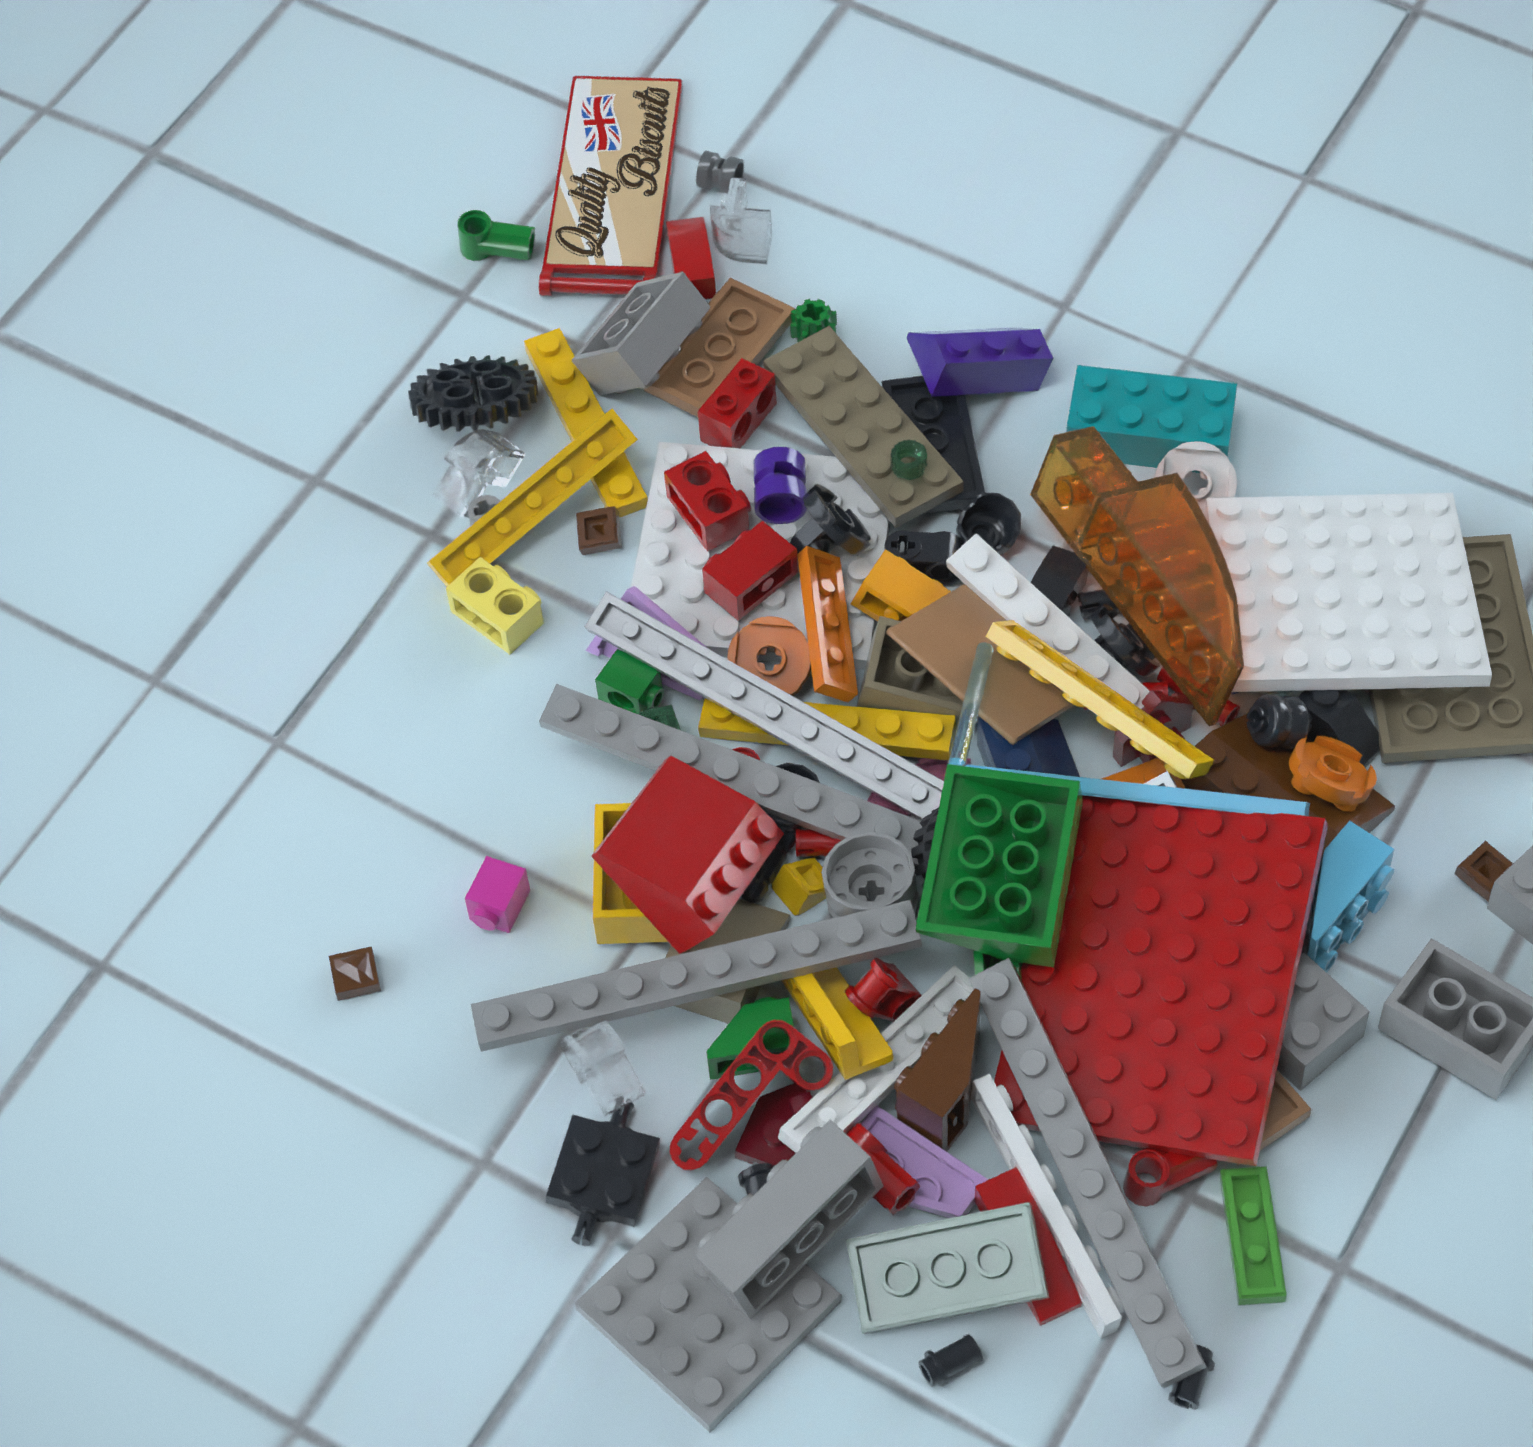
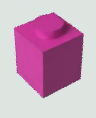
[465,856,531,933]

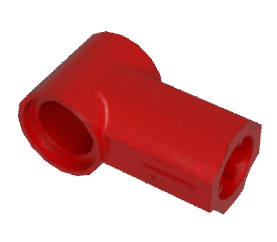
[847,1123,920,1215]
[1123,1149,1218,1206]

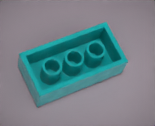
[1065,365,1238,473]

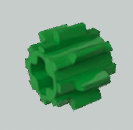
[790,299,837,342]

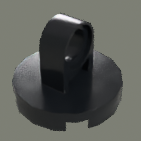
[790,484,871,558]
[1091,604,1160,678]

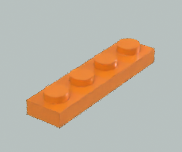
[797,546,858,703]

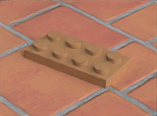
[644,278,795,417]

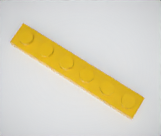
[524,328,648,518]
[427,408,638,587]
[985,620,1214,779]
[698,698,956,761]

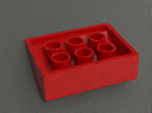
[591,755,784,954]

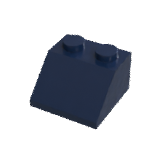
[977,717,1080,777]

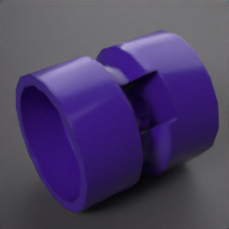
[753,447,807,524]

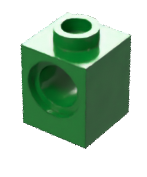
[595,649,664,717]

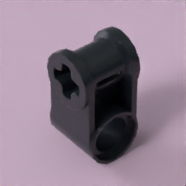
[884,530,962,586]

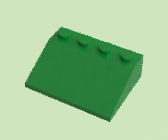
[915,764,1083,967]

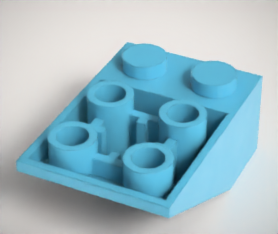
[1306,821,1394,973]

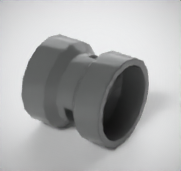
[696,150,744,196]

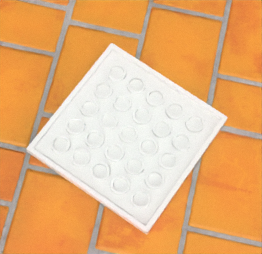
[631,442,890,670]
[1205,493,1492,692]

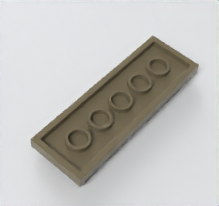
[763,326,964,528]

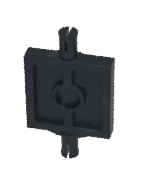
[546,1098,660,1246]

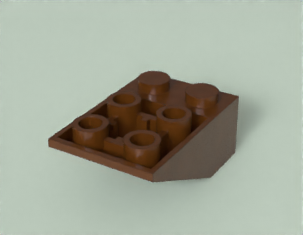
[894,988,981,1152]

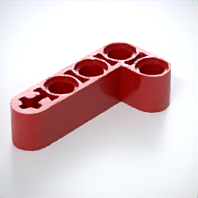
[669,1020,833,1170]

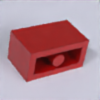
[702,521,798,621]

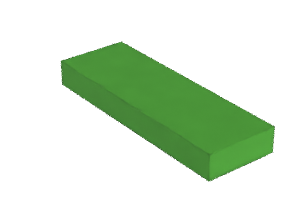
[1219,1166,1287,1306]

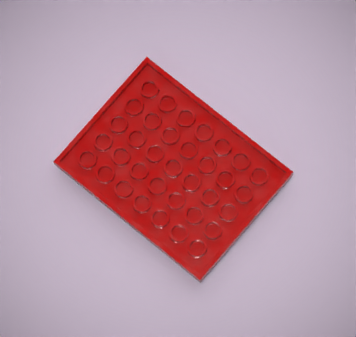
[994,795,1328,1166]

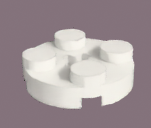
[1154,442,1237,524]

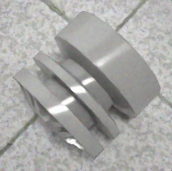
[822,832,920,921]

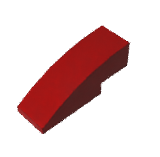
[666,217,716,299]
[975,1167,1082,1326]

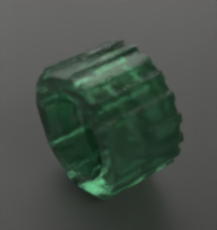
[891,439,927,480]

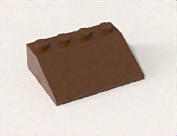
[1180,713,1395,882]

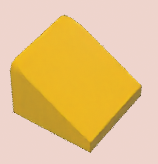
[772,857,826,916]

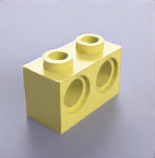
[446,557,544,655]

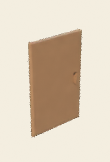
[886,584,1074,745]

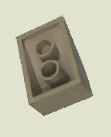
[856,616,980,723]
[665,898,791,1024]

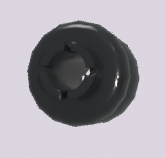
[1246,694,1312,749]

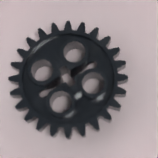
[408,355,539,432]

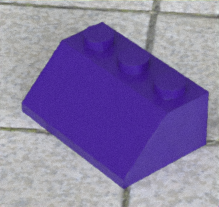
[906,328,1054,396]

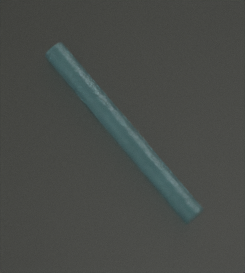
[948,642,994,766]

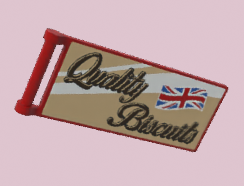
[539,76,682,296]

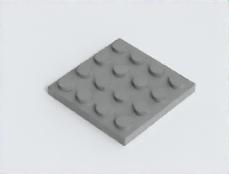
[575,1177,841,1433]

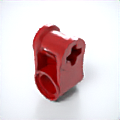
[845,958,922,1022]

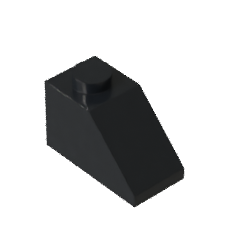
[1298,690,1380,768]

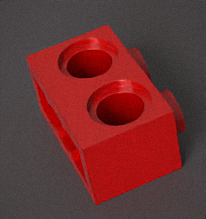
[697,358,777,449]
[664,451,751,551]

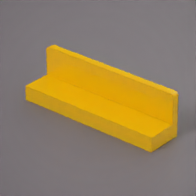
[781,967,894,1080]

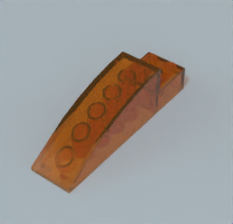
[1030,426,1244,727]

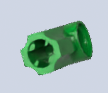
[457,210,535,261]

